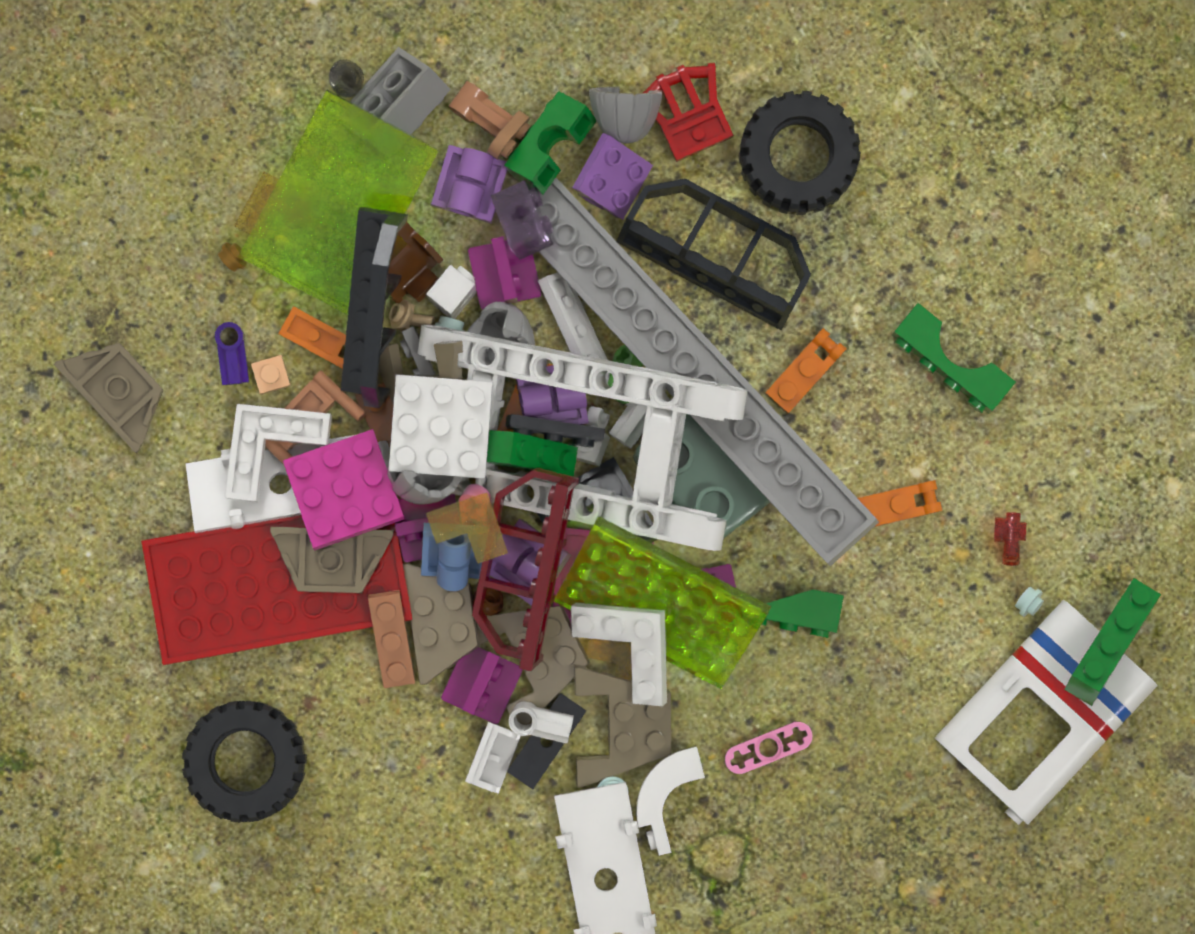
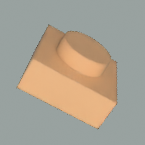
[251,355,291,395]

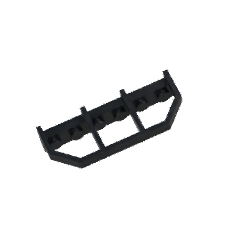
[616,178,811,330]
[341,207,408,408]

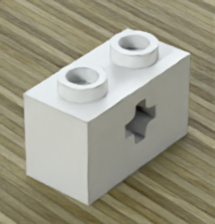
[426,265,477,319]

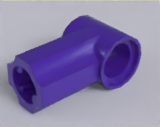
[215,322,250,385]

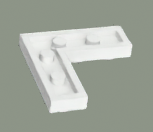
[225,404,332,502]
[571,603,667,706]

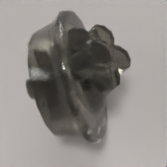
[329,59,364,98]

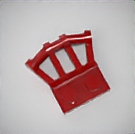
[643,62,734,162]

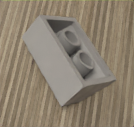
[337,47,451,159]

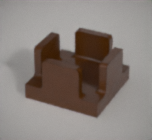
[389,221,443,304]

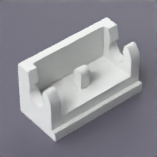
[465,722,521,794]

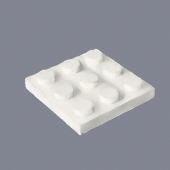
[389,375,493,478]

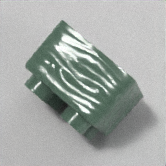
[633,414,771,538]

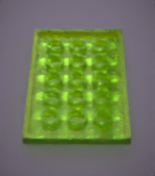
[238,89,439,315]
[554,516,771,690]

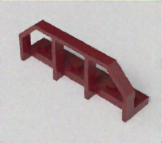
[472,468,579,671]

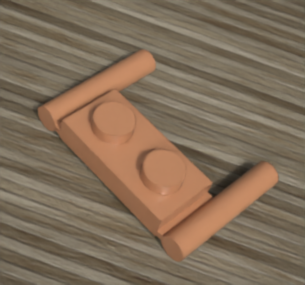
[265,370,366,465]

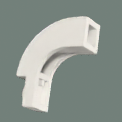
[636,746,705,856]

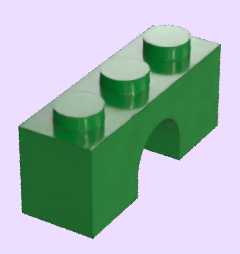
[504,91,597,195]
[487,430,578,477]

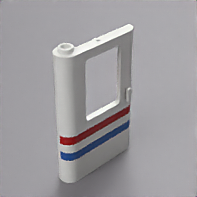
[935,600,1158,825]

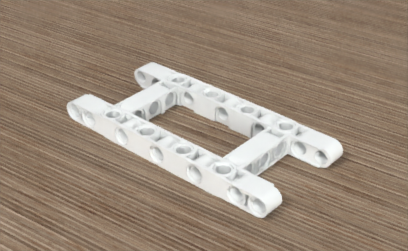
[417,325,748,551]

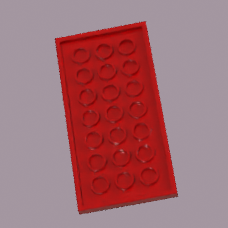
[141,515,413,665]

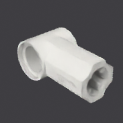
[609,402,647,449]
[509,701,574,743]

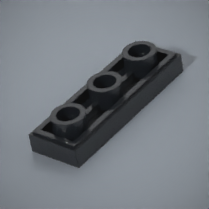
[505,414,605,448]
[507,693,586,789]

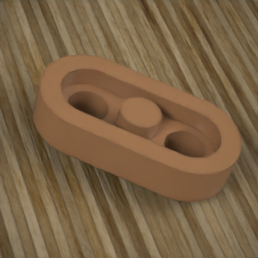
[487,110,531,160]

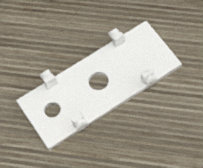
[186,435,354,533]
[554,782,657,934]

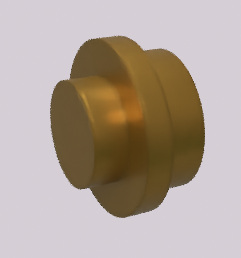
[218,242,247,272]

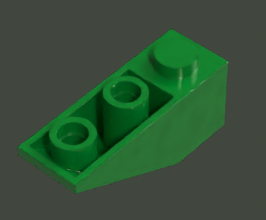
[742,589,844,638]

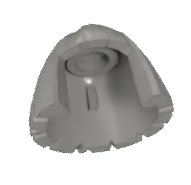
[589,87,662,144]
[467,302,535,362]
[387,467,461,504]

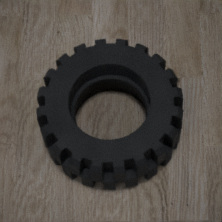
[739,90,861,215]
[182,701,307,823]

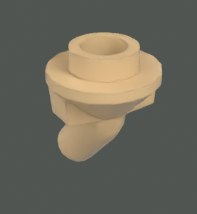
[389,300,435,331]

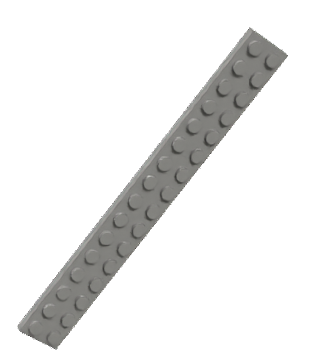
[504,178,879,566]

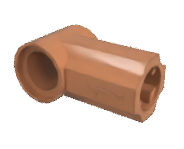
[448,81,513,137]

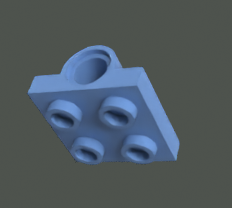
[421,523,488,591]

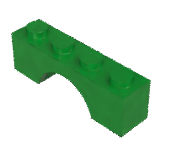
[892,303,1016,414]
[1064,578,1161,706]

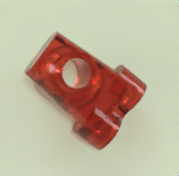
[994,512,1027,566]

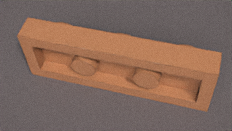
[368,590,415,688]

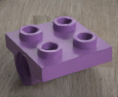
[572,133,653,220]
[431,145,507,224]
[516,365,589,425]
[490,519,571,606]

